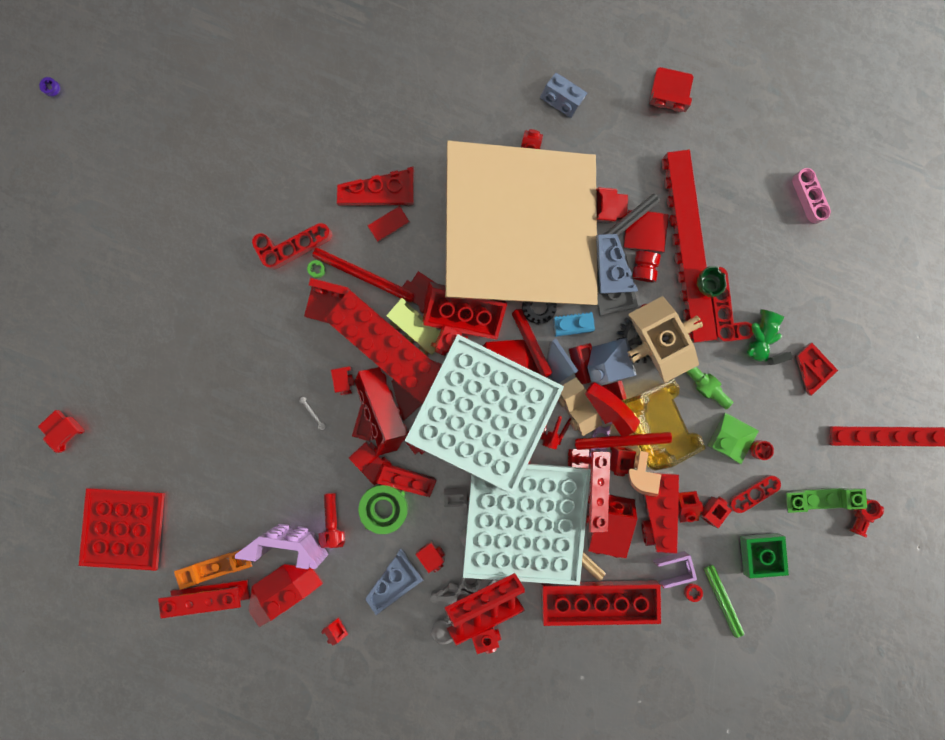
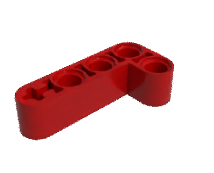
[252,223,332,270]
[711,267,754,342]

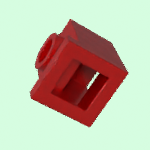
[331,366,355,396]
[610,447,636,477]
[700,496,732,529]

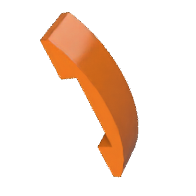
[174,549,252,590]

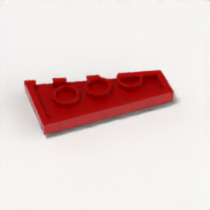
[644,473,679,554]

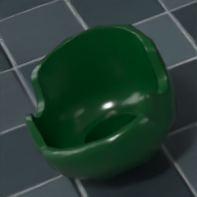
[697,266,727,298]

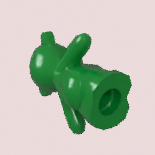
[747,309,784,362]

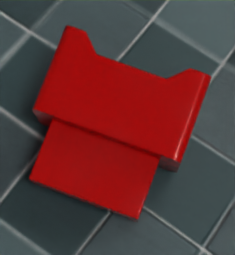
[596,187,628,223]
[398,271,436,314]
[38,410,85,453]

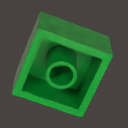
[740,533,789,579]

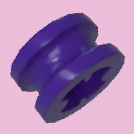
[39,77,60,97]

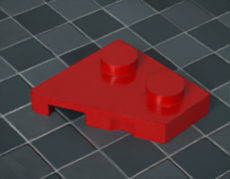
[796,343,838,396]

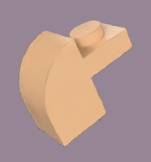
[628,451,661,497]

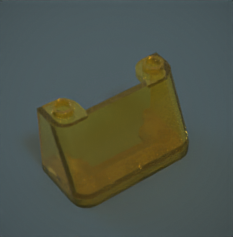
[623,378,706,470]

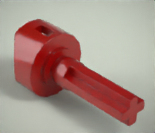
[318,493,345,548]

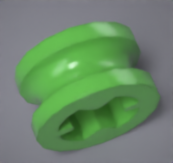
[307,260,326,278]

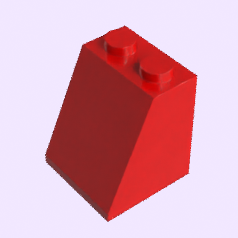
[588,494,637,558]

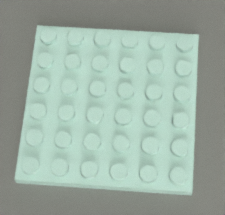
[405,334,564,494]
[463,464,591,585]

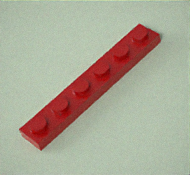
[830,426,945,447]

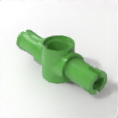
[686,367,733,409]

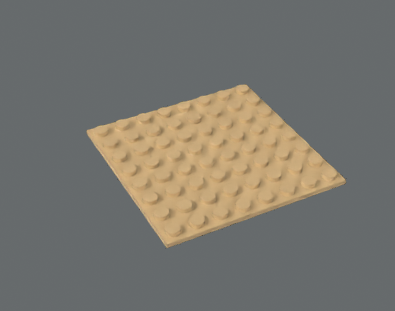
[445,141,598,306]

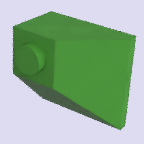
[707,413,759,464]

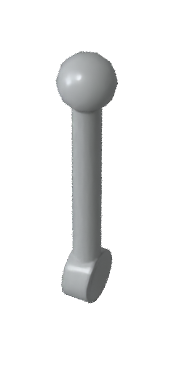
[299,397,326,430]

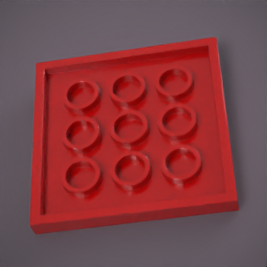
[78,488,165,571]

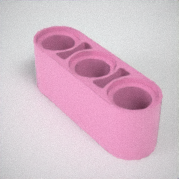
[792,168,831,224]

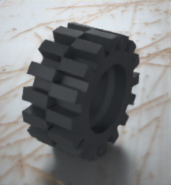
[522,302,557,324]

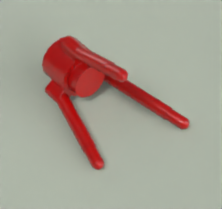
[540,416,571,449]

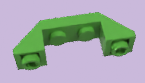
[786,488,867,513]

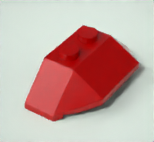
[483,339,540,374]
[248,564,323,627]

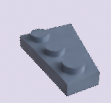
[596,234,638,294]
[365,549,423,615]

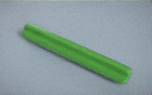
[704,565,744,638]

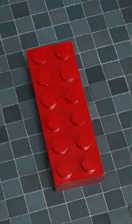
[541,580,661,626]

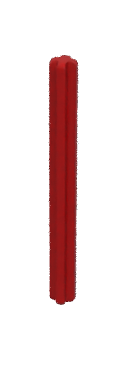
[312,248,415,303]

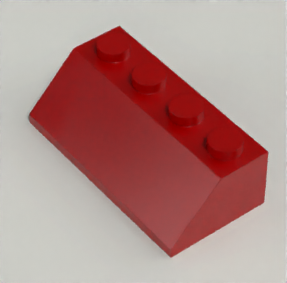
[423,282,507,340]

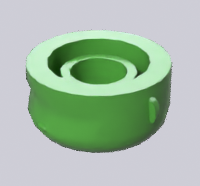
[358,484,408,534]

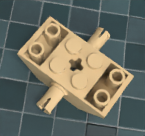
[627,296,703,383]

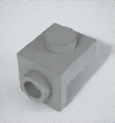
[444,488,469,515]

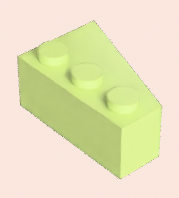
[386,298,440,356]

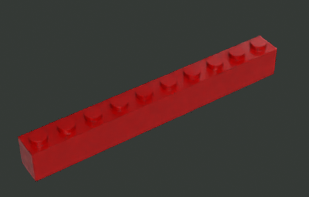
[661,149,717,343]

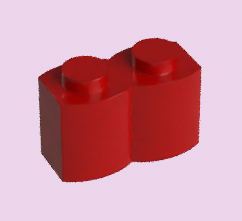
[349,441,392,486]

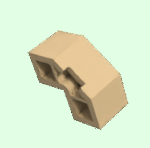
[558,378,603,436]

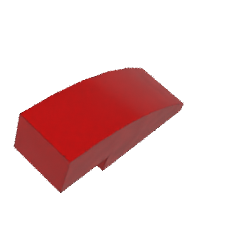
[585,382,640,437]

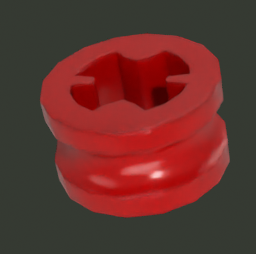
[684,583,703,602]

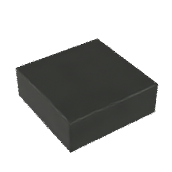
[768,352,793,365]

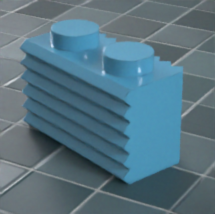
[553,312,595,337]

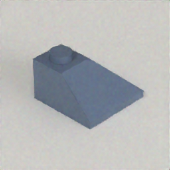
[588,338,636,385]
[546,339,578,383]

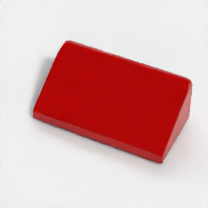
[569,343,592,384]

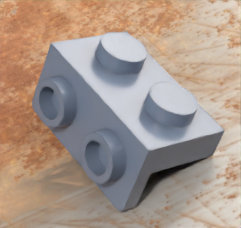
[540,73,587,118]

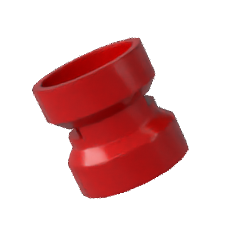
[750,440,774,460]

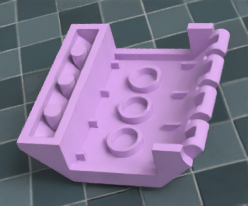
[235,524,328,569]

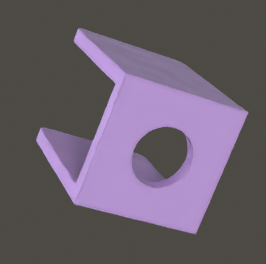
[653,551,697,589]

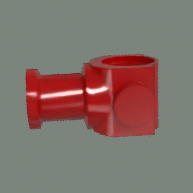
[849,498,884,538]

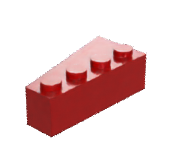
[354,367,407,456]

